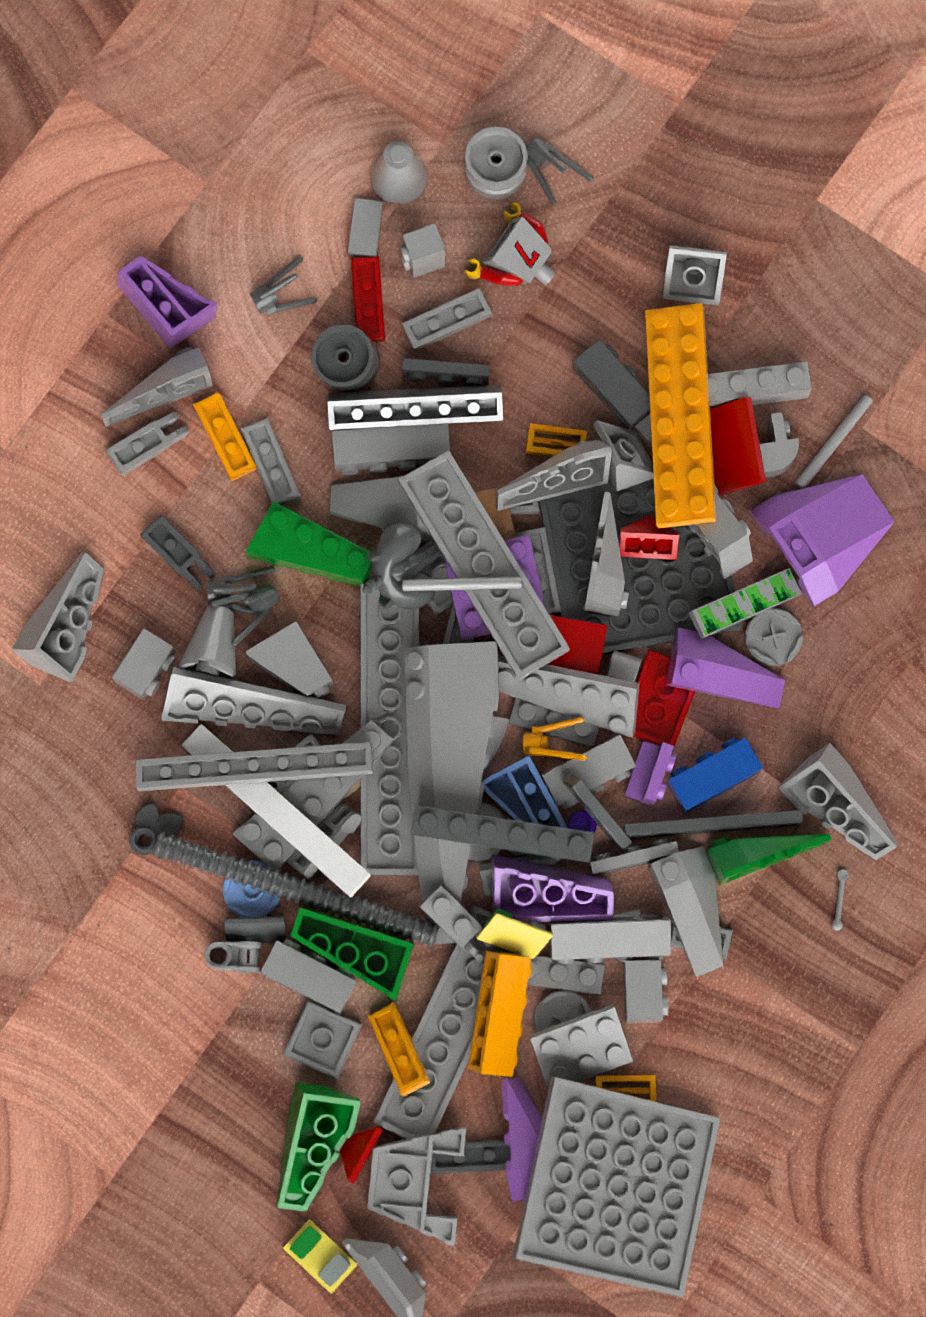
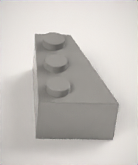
[688,484,753,579]

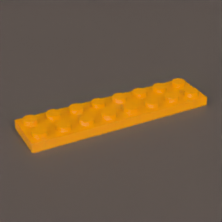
[645,303,716,528]

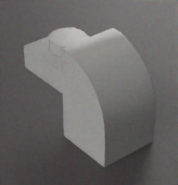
[760,412,799,478]

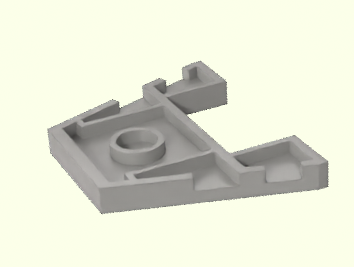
[367,1127,467,1246]

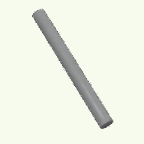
[795,395,873,489]
[403,577,522,591]

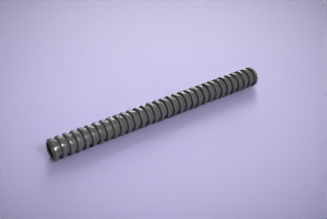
[153,831,440,948]

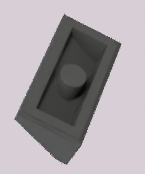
[225,917,286,943]

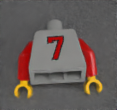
[464,202,555,287]

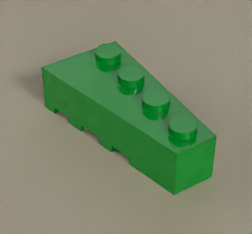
[245,501,372,587]
[291,907,415,1001]

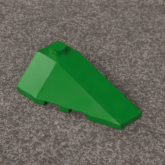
[706,834,831,886]
[276,1082,361,1212]

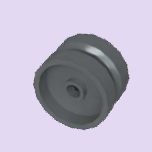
[311,325,380,392]

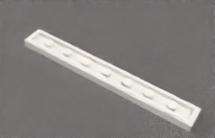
[182,724,371,898]

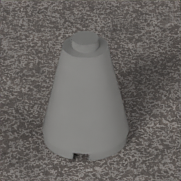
[371,141,427,204]
[178,604,236,680]

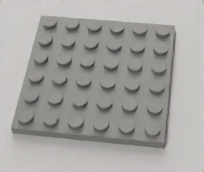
[512,1077,721,1297]

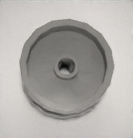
[464,126,528,200]

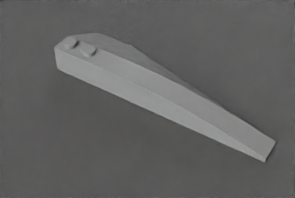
[405,641,499,945]

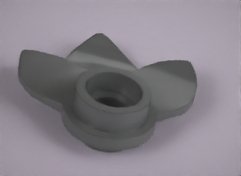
[129,803,183,859]

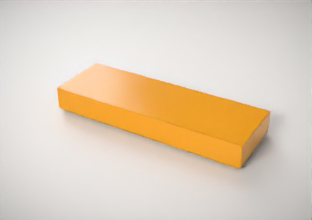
[193,392,257,482]
[368,1002,430,1096]

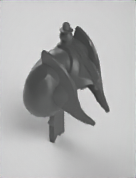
[362,522,442,609]

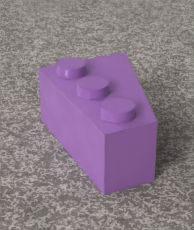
[117,256,217,349]

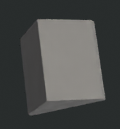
[662,245,727,305]
[593,420,654,491]

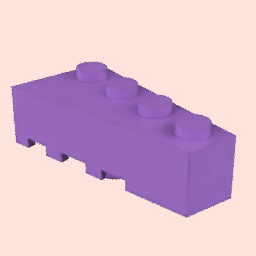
[491,854,614,922]

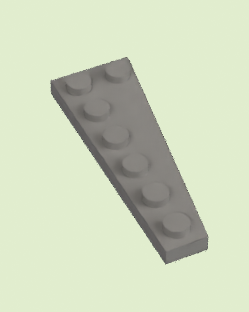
[498,655,639,737]
[161,667,346,735]
[233,720,395,871]

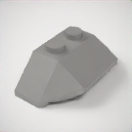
[341,1238,427,1317]

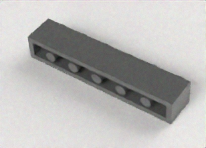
[411,805,594,863]

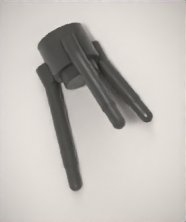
[526,138,594,205]
[250,256,317,316]
[207,567,275,616]
[210,584,279,646]

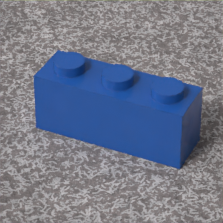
[667,737,763,814]

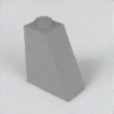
[246,621,333,699]

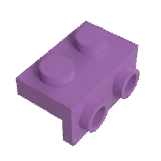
[625,741,676,806]

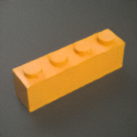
[467,950,532,1077]

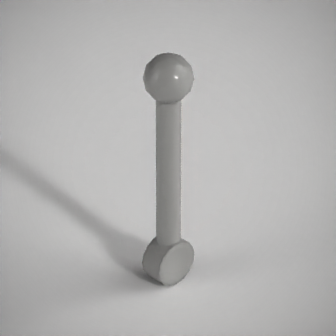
[831,869,849,931]

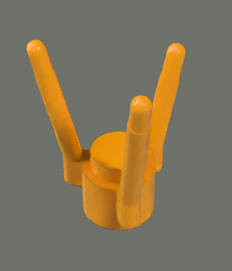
[523,717,587,761]

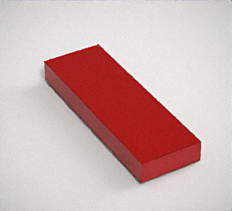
[351,256,385,342]

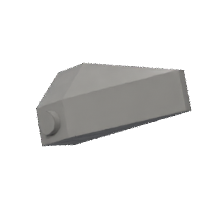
[101,347,213,427]
[496,439,612,511]
[330,476,433,542]
[584,492,629,616]
[12,552,104,682]
[778,743,898,860]
[649,846,723,978]

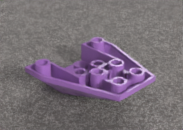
[750,474,895,607]

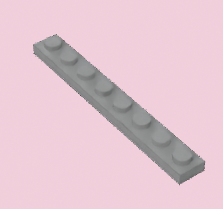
[136,742,373,791]

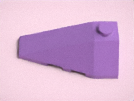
[665,627,785,709]
[502,1077,542,1202]

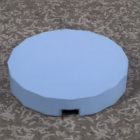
[223,860,281,918]

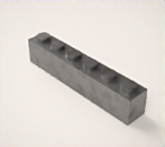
[327,384,503,430]

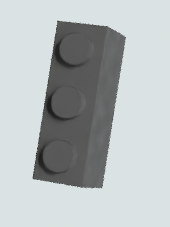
[572,339,650,430]

